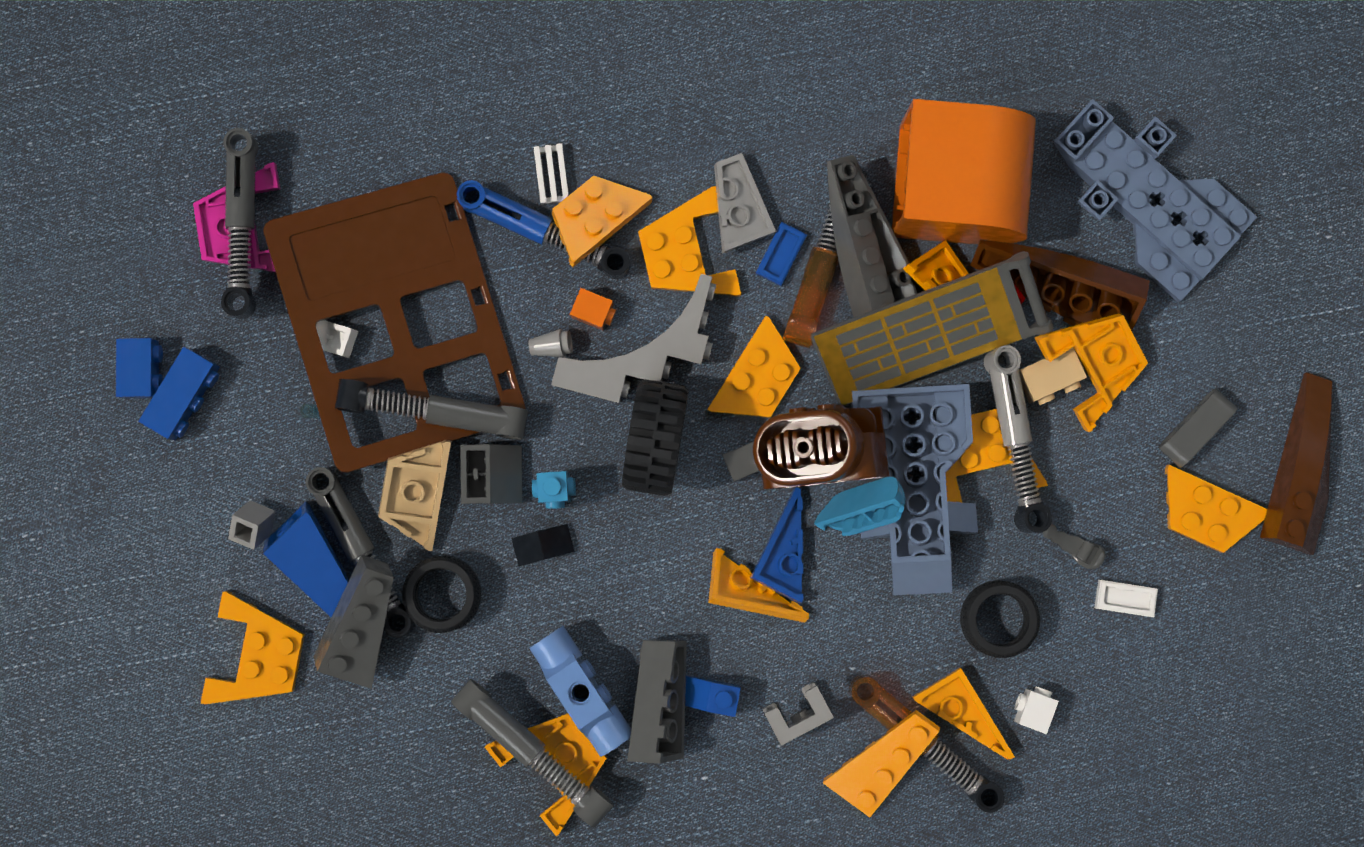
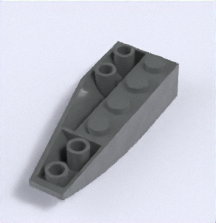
[827,155,917,317]

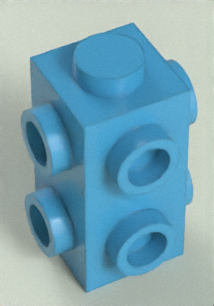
[532,471,576,509]

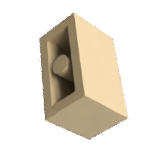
[1019,347,1087,405]

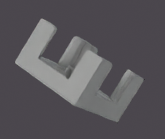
[762,682,834,746]

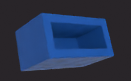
[116,338,163,399]

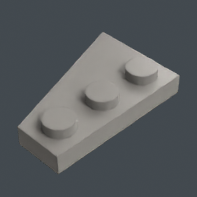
[714,153,776,254]

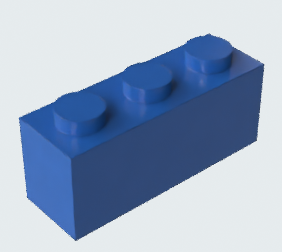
[138,347,220,441]

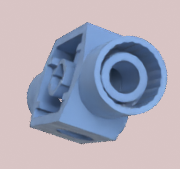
[529,626,631,757]

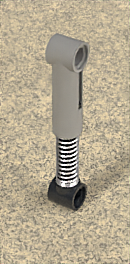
[984,345,1052,533]

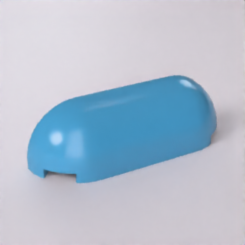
[814,477,906,536]

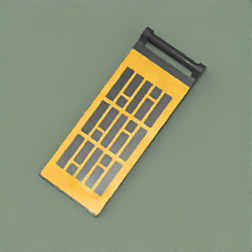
[811,251,1054,406]

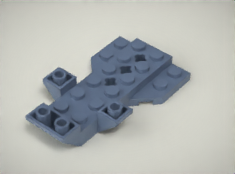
[1053,99,1257,303]
[852,384,978,596]

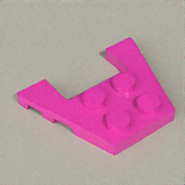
[193,162,280,272]

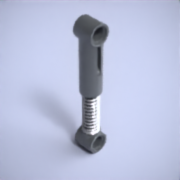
[451,679,614,828]

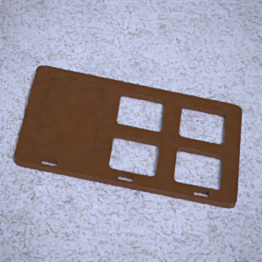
[263,172,526,473]

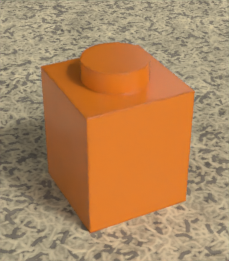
[570,288,616,330]

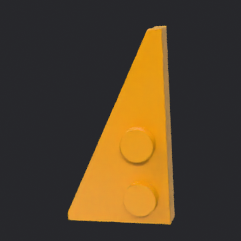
[912,668,1015,760]

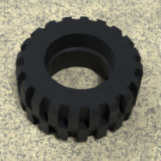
[622,379,689,496]

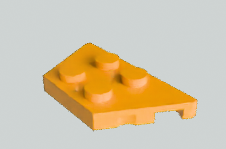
[552,176,653,267]
[707,316,801,418]
[1165,465,1267,553]

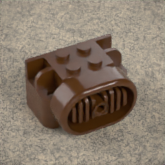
[753,404,889,490]

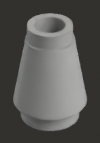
[529,329,573,357]

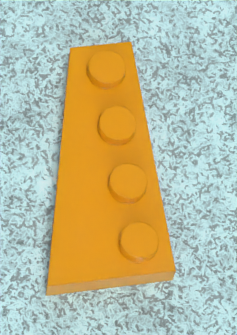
[903,240,969,291]
[823,710,940,817]

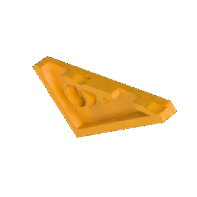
[708,548,809,623]

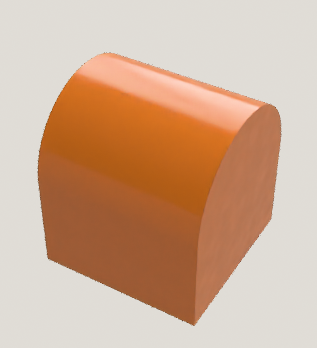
[892,99,1036,244]

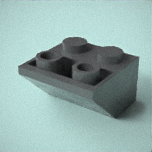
[460,444,523,504]

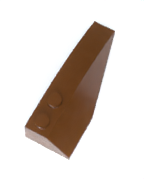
[970,240,1150,331]
[1260,372,1332,555]

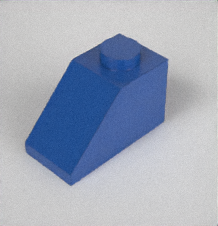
[685,675,741,717]

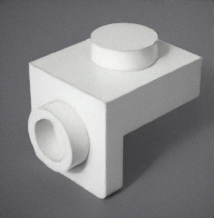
[316,320,358,358]

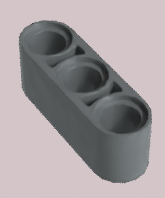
[1158,388,1238,468]

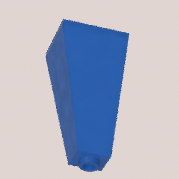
[263,501,349,617]

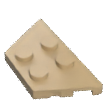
[378,440,451,551]

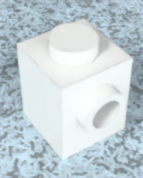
[1014,686,1059,734]

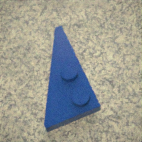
[750,487,803,603]

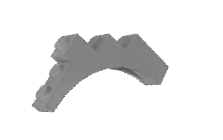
[551,274,716,403]

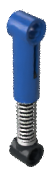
[457,180,630,280]

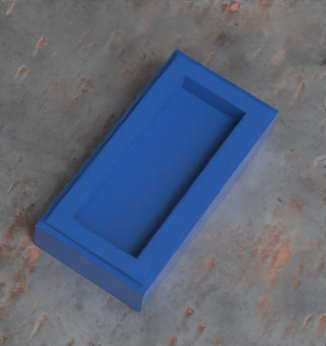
[756,222,807,287]

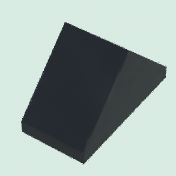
[511,524,575,566]

